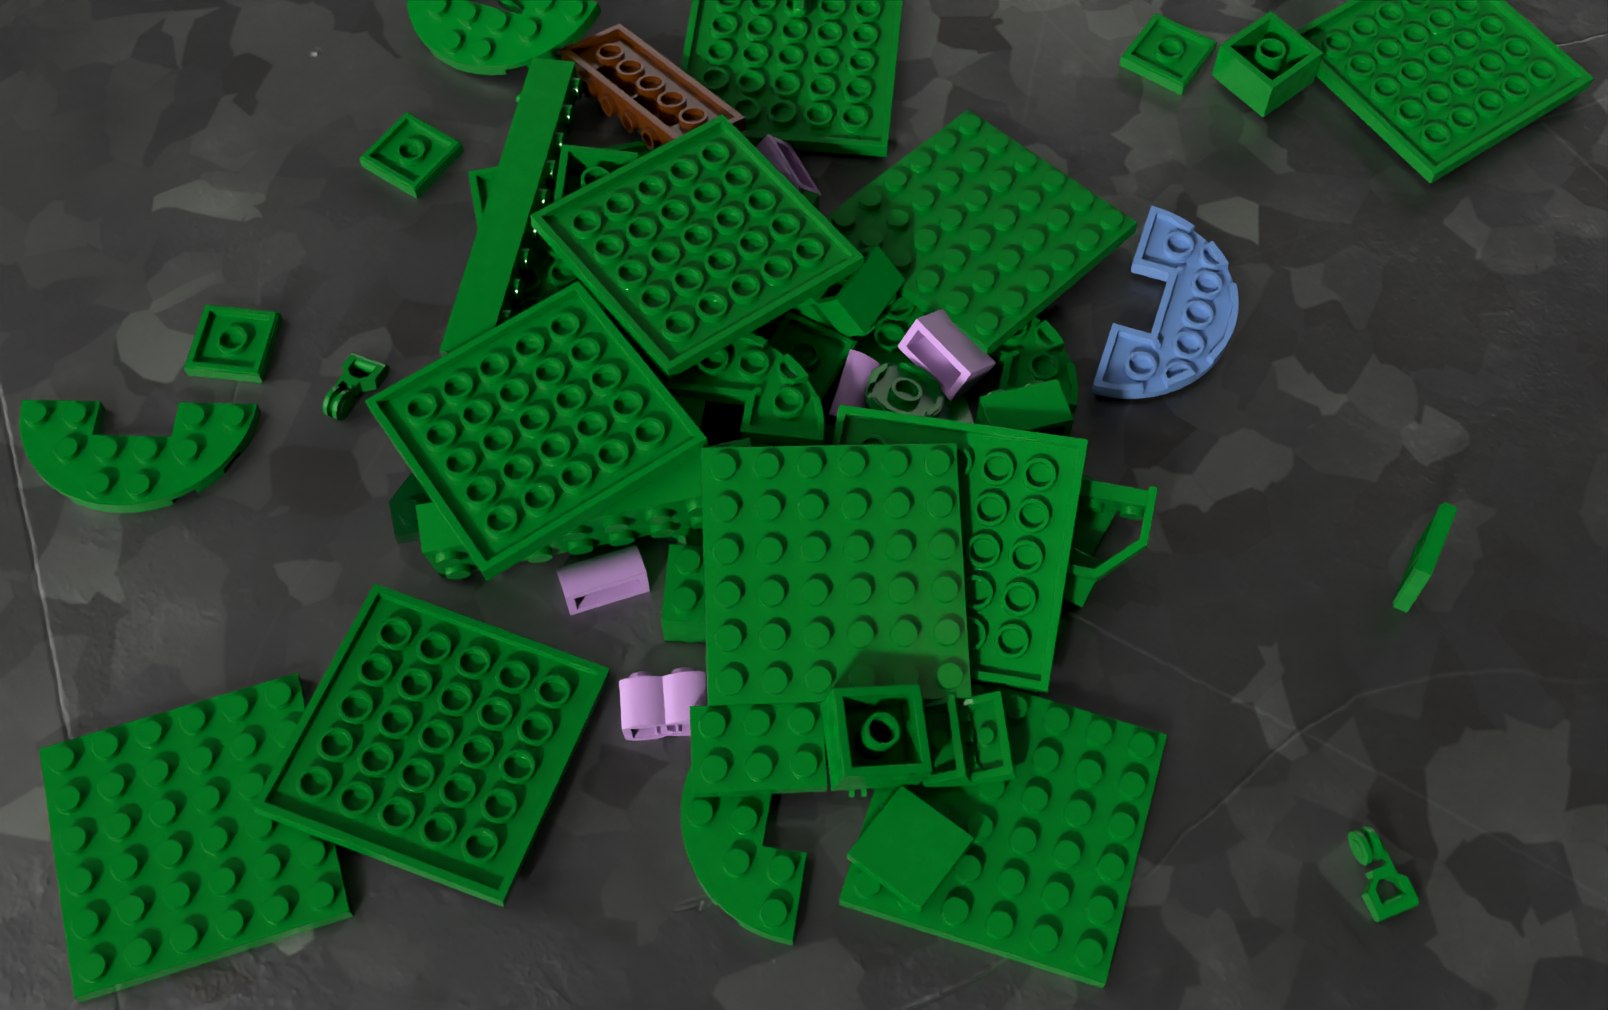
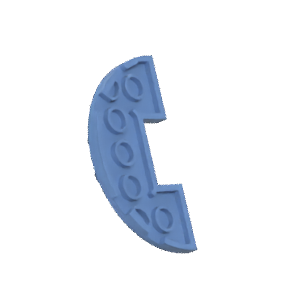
[1091,205,1239,399]

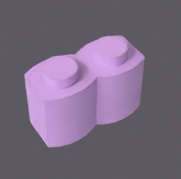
[619,667,707,741]

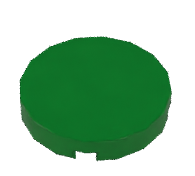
[864,362,945,418]

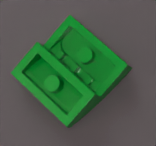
[922,690,1017,787]

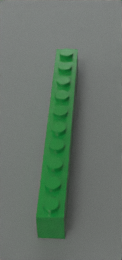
[439,58,583,357]

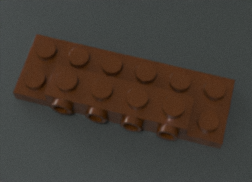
[561,23,746,150]

